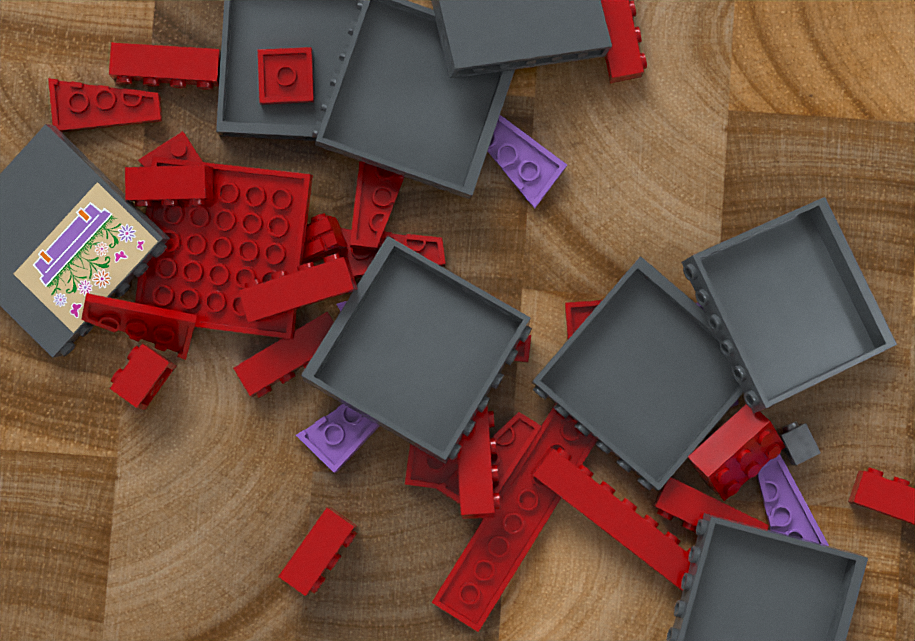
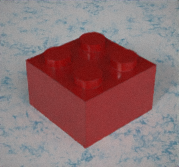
[109,343,177,410]

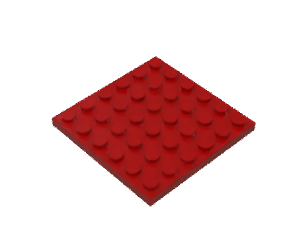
[135,157,313,339]

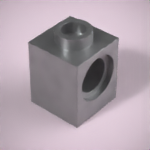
[779,421,821,465]

